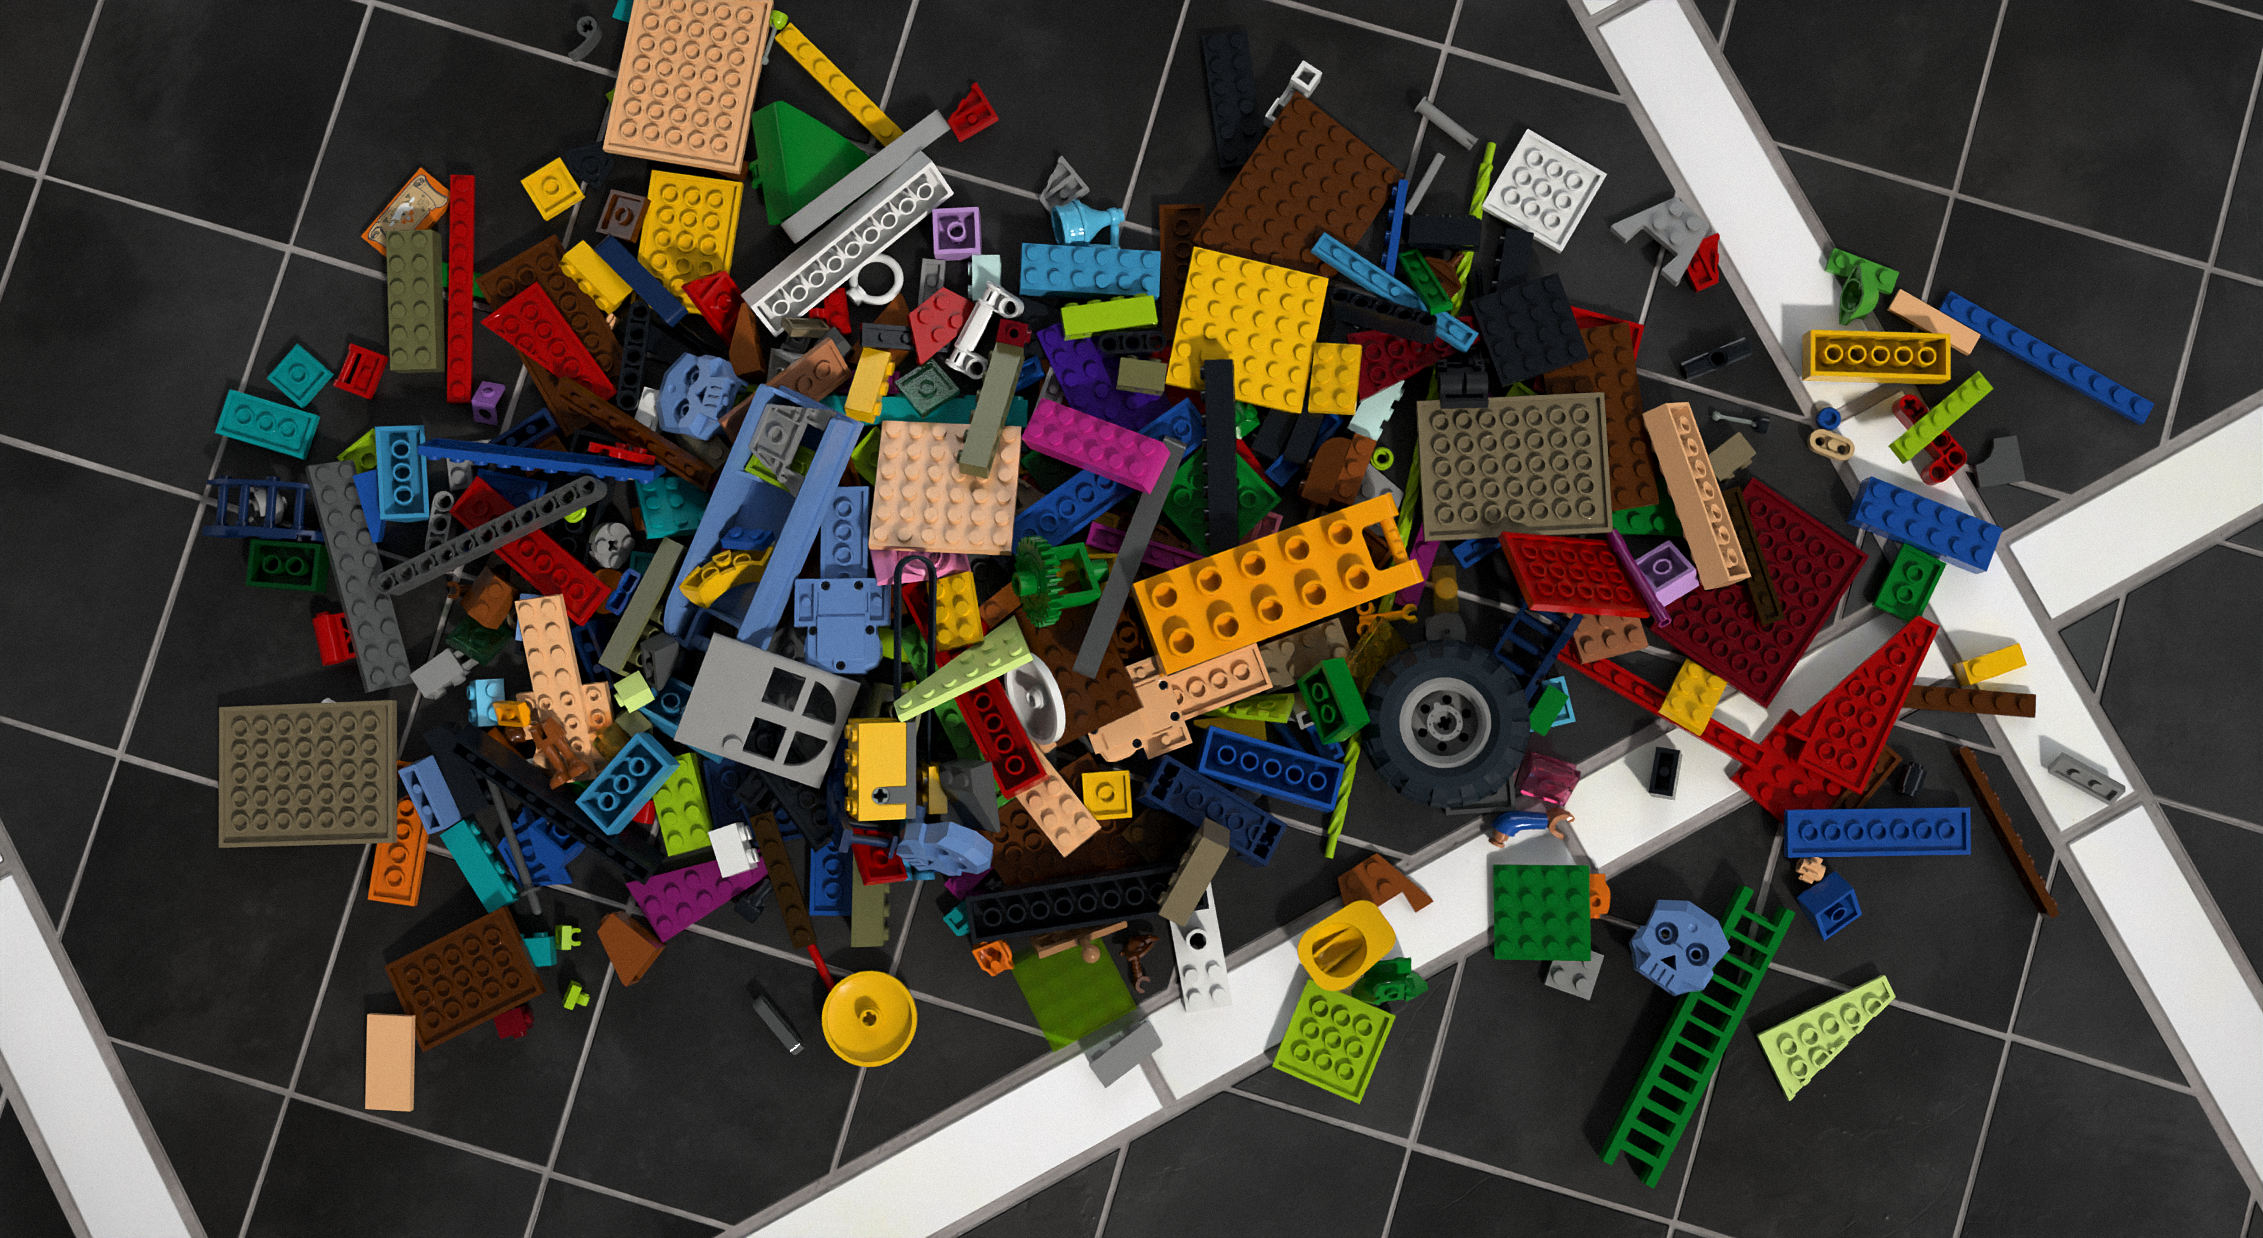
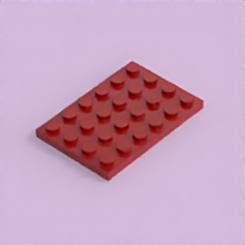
[1498,531,1651,618]

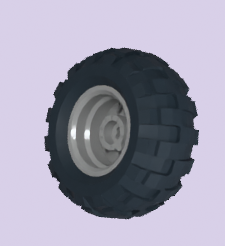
[1360,638,1531,808]

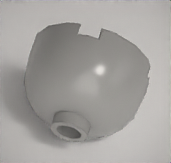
[248,486,287,527]

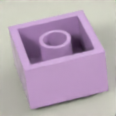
[932,207,982,261]
[1635,540,1699,607]

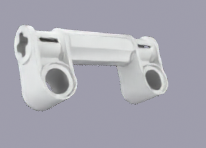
[945,281,1024,379]

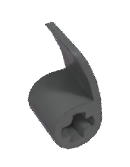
[568,16,602,62]

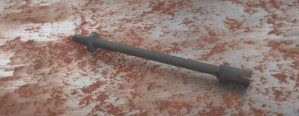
[485,778,542,915]

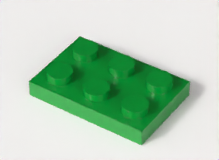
[1872,543,1947,623]

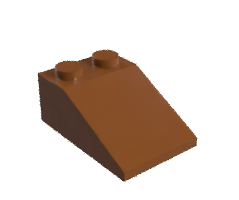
[728,302,768,383]

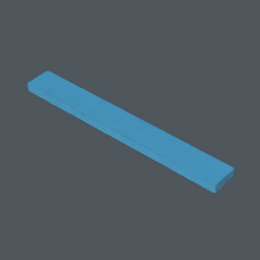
[1310,232,1479,354]

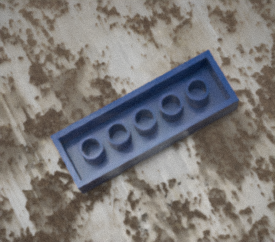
[1846,476,2003,574]
[1194,725,1345,813]

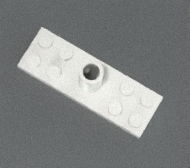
[1170,882,1233,1013]

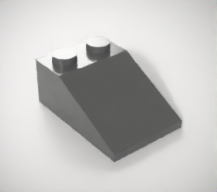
[938,758,1001,833]

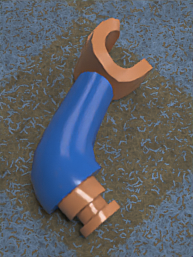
[1488,807,1575,848]

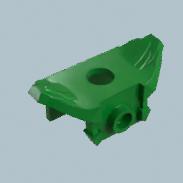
[1351,957,1428,1005]

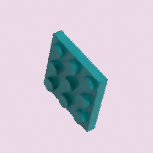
[634,476,711,539]

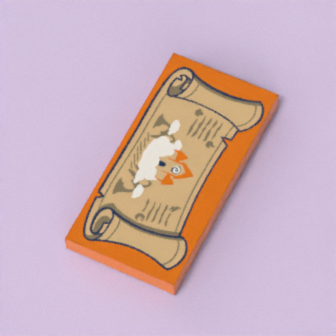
[361,167,450,258]

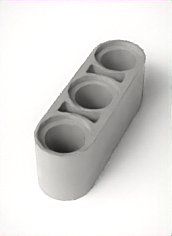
[425,491,459,557]

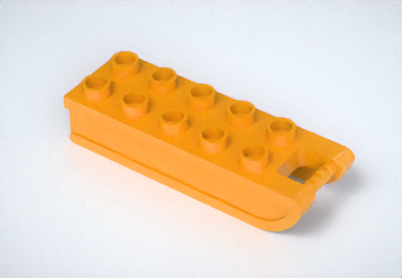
[1128,492,1424,677]

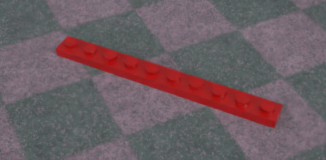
[447,175,476,404]
[1556,639,1770,772]

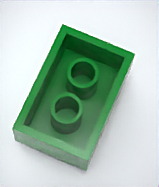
[1296,657,1371,745]

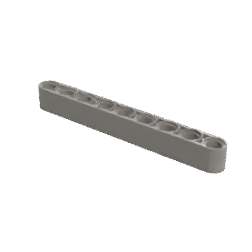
[781,109,951,244]

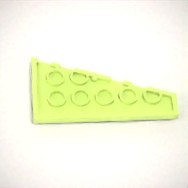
[893,615,1033,723]

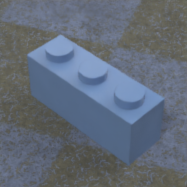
[398,755,463,835]

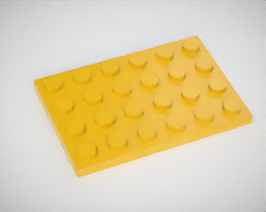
[630,170,744,316]

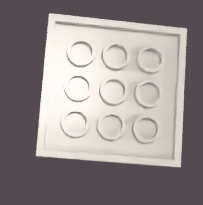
[1482,129,1607,254]

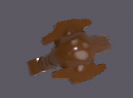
[1119,934,1159,993]

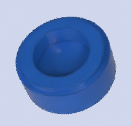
[1815,407,1841,431]

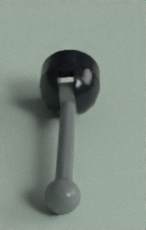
[1711,411,1770,434]

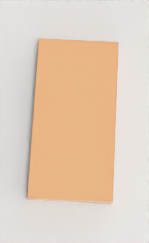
[365,1013,415,1112]

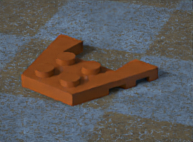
[1337,853,1434,913]

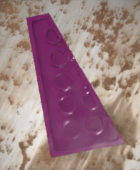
[625,849,769,943]

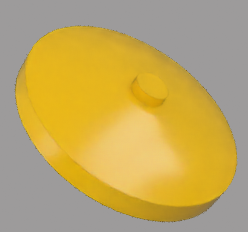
[822,970,918,1067]

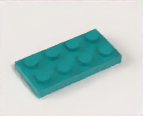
[215,389,320,460]

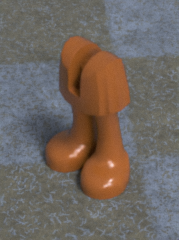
[530,716,590,790]

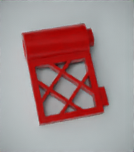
[312,611,356,666]

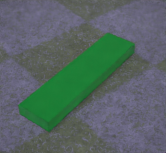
[1396,248,1453,315]

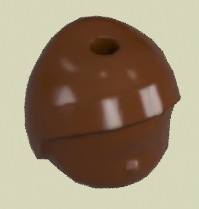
[503,726,528,747]

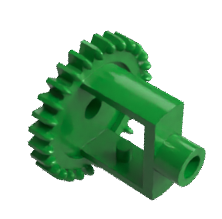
[1012,535,1109,628]

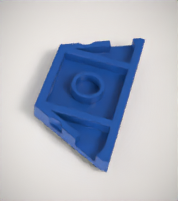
[498,805,574,887]

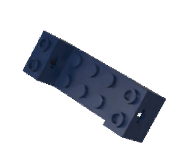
[1135,754,1288,868]

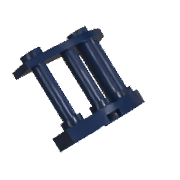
[202,475,325,544]
[1492,596,1584,702]
[826,731,899,859]

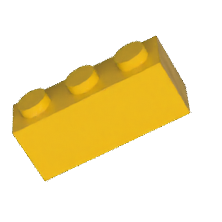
[559,240,633,315]
[844,348,895,424]

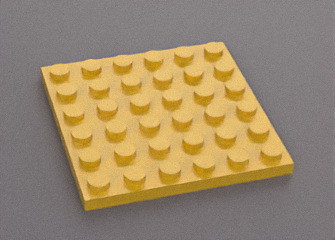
[1165,246,1329,415]

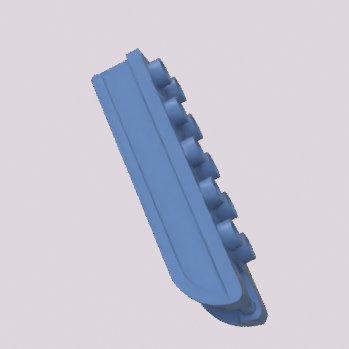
[664,383,864,654]

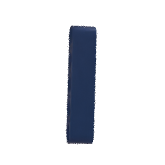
[593,233,689,328]

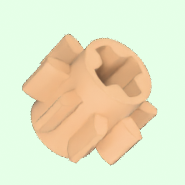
[1795,857,1826,884]

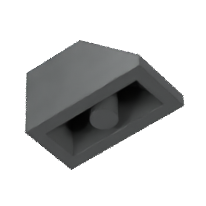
[640,632,680,691]

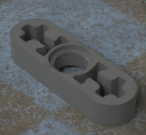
[752,995,805,1056]

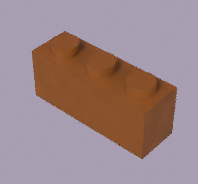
[1329,433,1377,508]

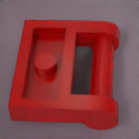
[332,343,389,400]

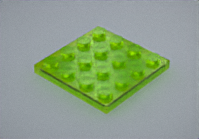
[1011,937,1137,1053]

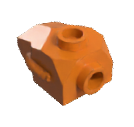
[1590,874,1611,919]
[972,939,1015,977]

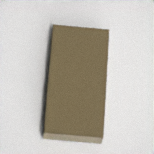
[780,317,830,338]

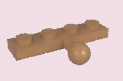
[1030,921,1127,963]

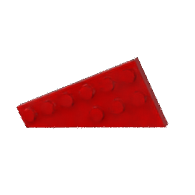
[480,281,618,402]

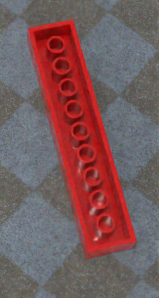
[902,579,1050,800]

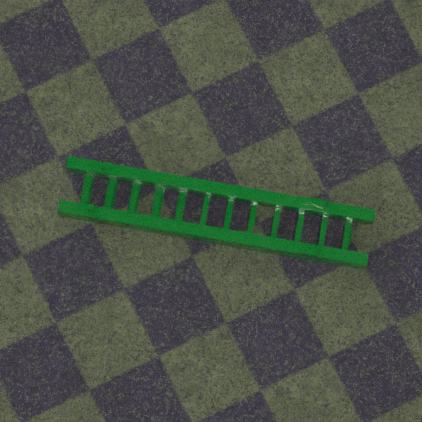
[1598,885,1796,1189]

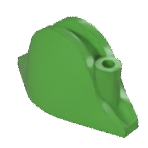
[1839,265,1879,326]

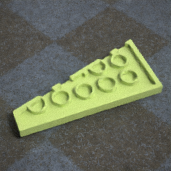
[1756,975,1896,1101]

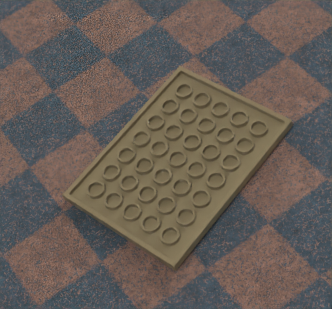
[1416,392,1613,542]
[219,700,397,848]

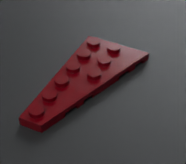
[1346,315,1482,403]

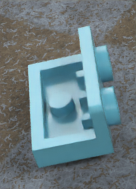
[467,678,505,728]

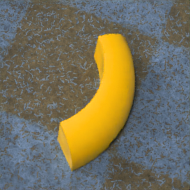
[679,547,774,609]

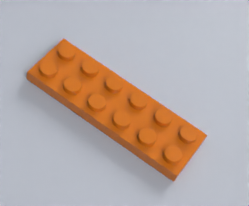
[368,760,429,906]

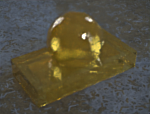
[1431,565,1459,614]

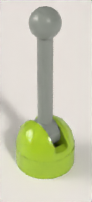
[761,10,788,65]

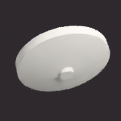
[1004,652,1065,745]

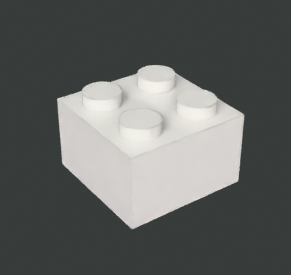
[708,823,760,878]

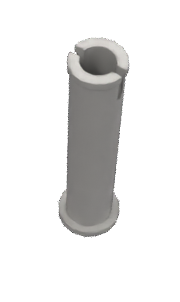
[1414,96,1478,151]

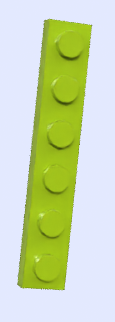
[1888,371,1994,464]

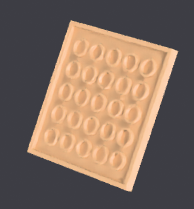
[868,421,1022,556]

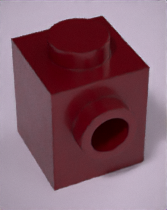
[996,318,1032,347]
[493,1005,534,1039]

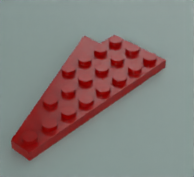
[1784,615,1940,795]

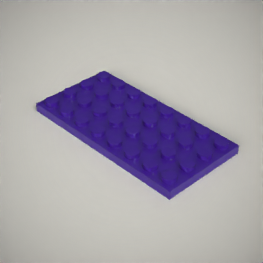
[1036,322,1194,492]

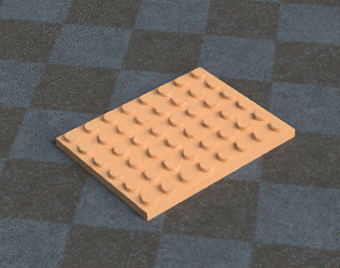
[603,0,774,174]

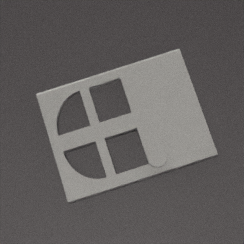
[673,632,860,789]

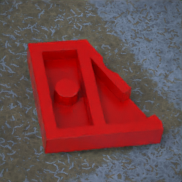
[947,83,999,143]

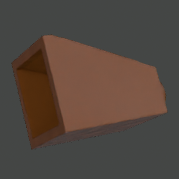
[597,911,667,987]

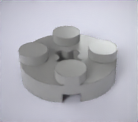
[589,522,635,569]

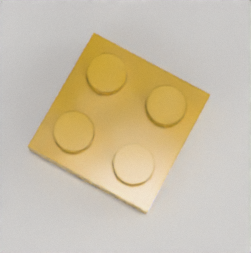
[521,157,585,221]
[1082,769,1132,820]

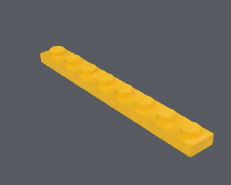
[775,22,904,165]

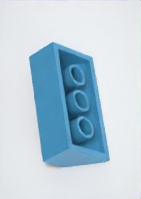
[375,425,430,522]

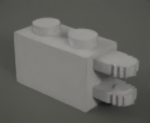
[410,643,482,700]

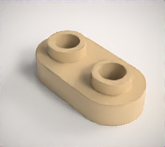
[1807,429,1855,462]

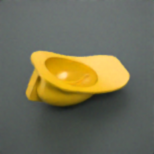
[1297,900,1396,991]

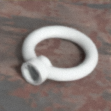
[846,253,904,307]

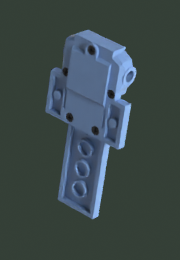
[794,486,891,675]

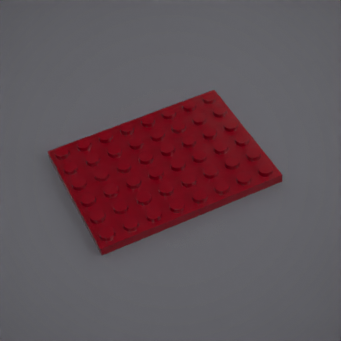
[1648,477,1869,709]

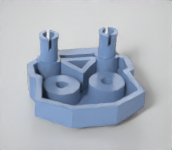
[655,352,748,441]
[896,805,993,876]
[1629,900,1730,996]

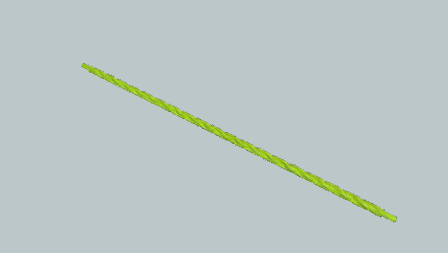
[1324,142,1496,859]

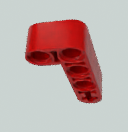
[1892,394,1967,486]

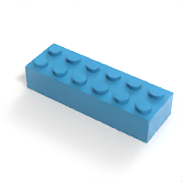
[1019,243,1161,303]

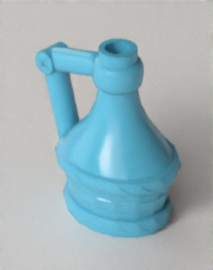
[1051,199,1125,249]

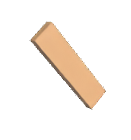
[1887,289,1981,356]

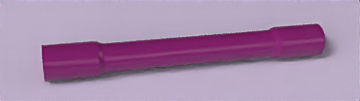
[1605,529,1672,627]

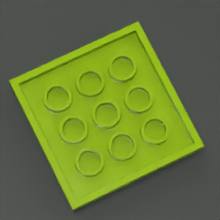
[1272,978,1396,1104]

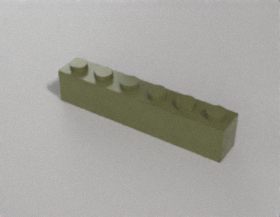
[957,342,1025,479]

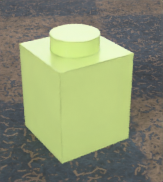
[613,671,655,713]

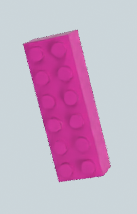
[1021,397,1171,495]

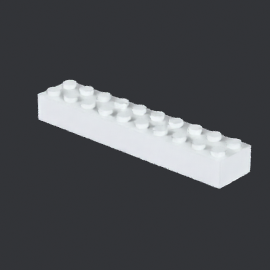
[741,150,954,338]

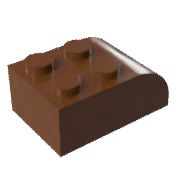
[1296,437,1351,511]

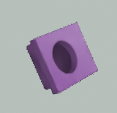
[471,381,505,425]

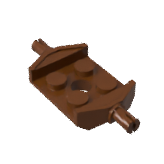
[1405,250,1465,299]

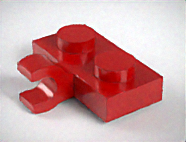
[809,288,852,335]

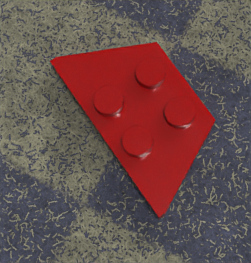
[681,270,750,350]
[906,287,976,365]

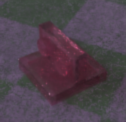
[1520,752,1581,806]

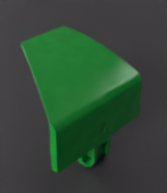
[748,101,876,225]

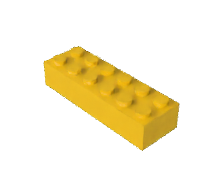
[1802,330,1951,385]

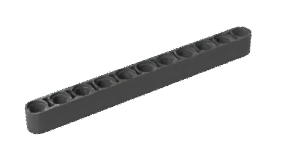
[1072,435,1187,679]
[375,476,607,596]

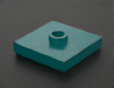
[267,344,334,409]

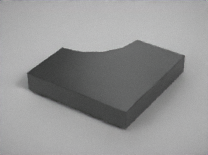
[1973,435,2026,489]

